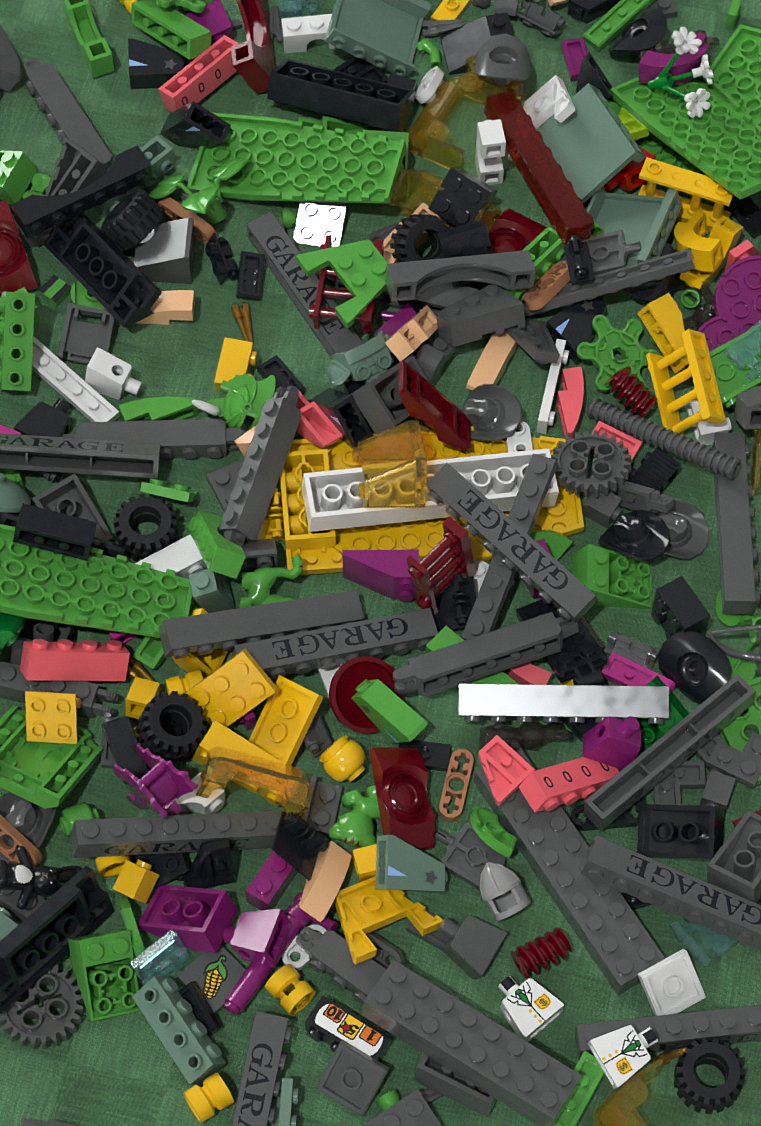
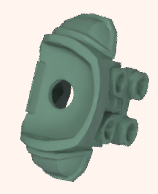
[327,330,393,386]

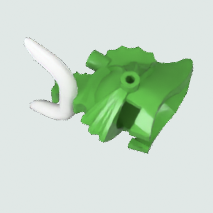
[192,373,276,429]

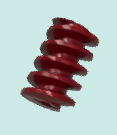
[604,366,657,419]
[511,927,572,980]

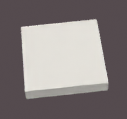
[637,949,706,1016]

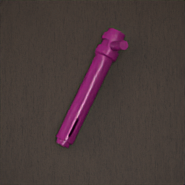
[224,890,337,1015]

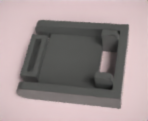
[58,303,115,365]

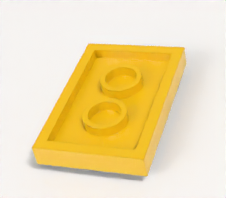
[185,648,278,727]
[248,675,323,767]

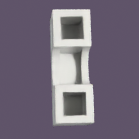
[281,14,338,54]
[475,119,506,185]

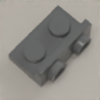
[298,775,343,837]

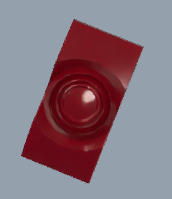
[0,200,39,297]
[480,208,547,286]
[399,360,471,451]
[369,747,435,850]

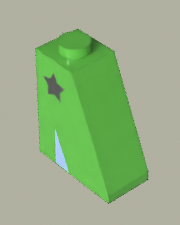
[352,679,428,744]

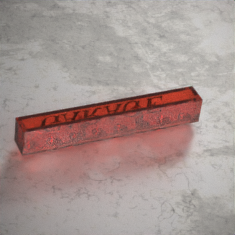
[484,90,594,245]

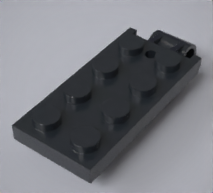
[516,599,608,686]

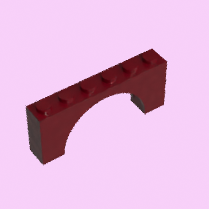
[230,0,275,95]

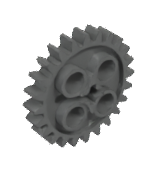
[551,430,631,497]
[0,964,84,1049]

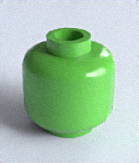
[59,802,100,838]

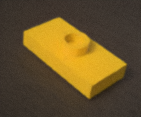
[431,0,471,20]

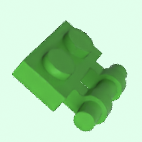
[140,478,198,503]

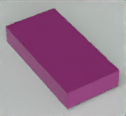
[561,38,587,82]

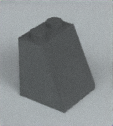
[130,218,196,284]

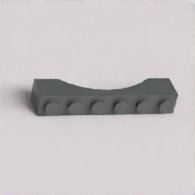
[385,250,536,302]

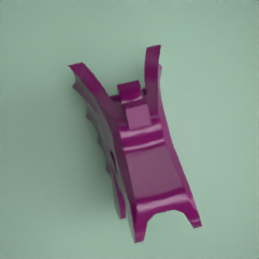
[113,744,198,820]

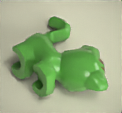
[239,555,303,608]
[329,785,380,847]

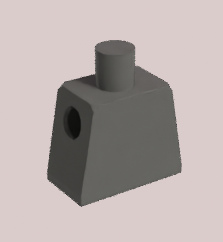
[437,915,507,980]

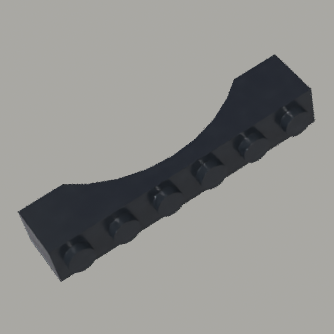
[12,145,153,239]

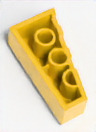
[191,720,303,808]

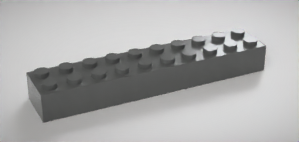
[474,746,665,996]

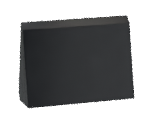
[576,52,613,99]

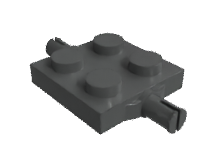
[560,230,642,276]
[435,821,517,890]

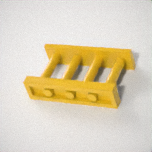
[638,157,733,232]
[646,329,726,436]

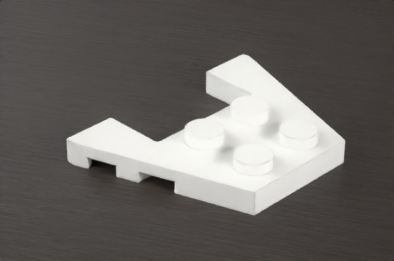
[508,75,575,163]

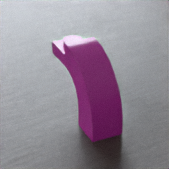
[639,32,710,85]

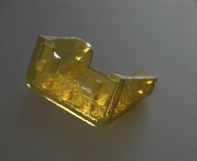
[352,420,427,508]
[196,746,312,817]

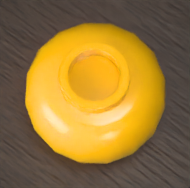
[319,735,366,782]

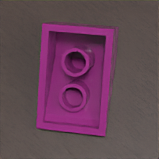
[343,550,419,602]
[137,885,238,953]

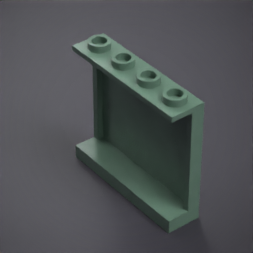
[324,0,431,78]
[527,83,646,212]
[575,186,682,266]

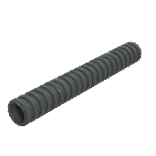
[587,398,741,480]

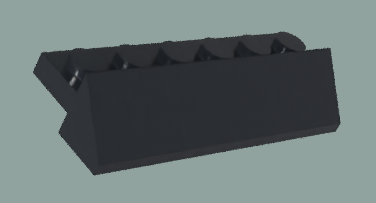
[43,213,162,327]
[0,866,114,1014]

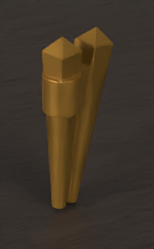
[231,302,253,342]
[126,657,163,694]
[650,1048,687,1069]

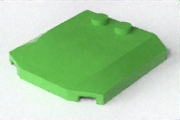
[0,705,103,809]

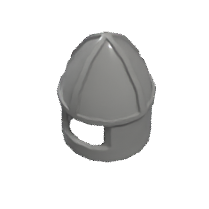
[480,862,531,921]

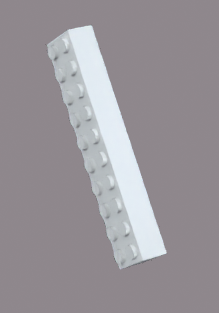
[301,448,559,532]

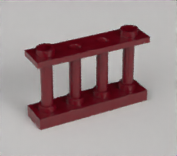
[309,235,384,334]
[406,516,476,615]

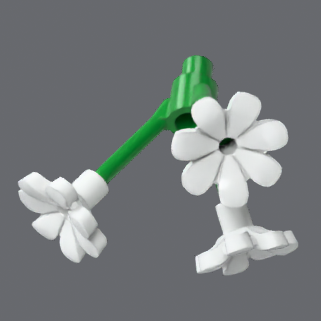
[648,27,714,118]

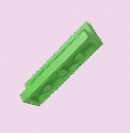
[554,1051,605,1126]

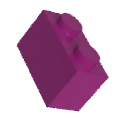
[246,851,297,910]

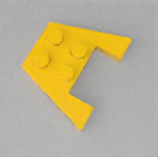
[334,876,443,965]

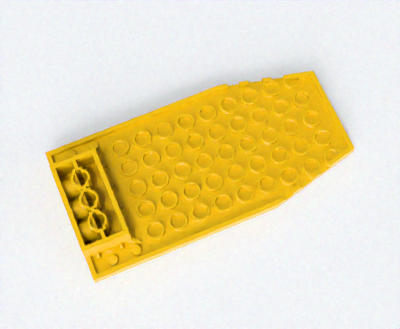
[280,426,584,575]

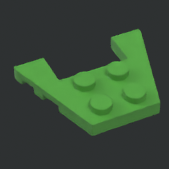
[296,239,388,328]

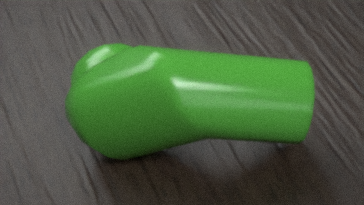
[416,38,442,68]

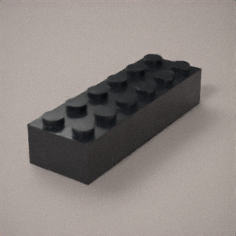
[267,58,415,132]

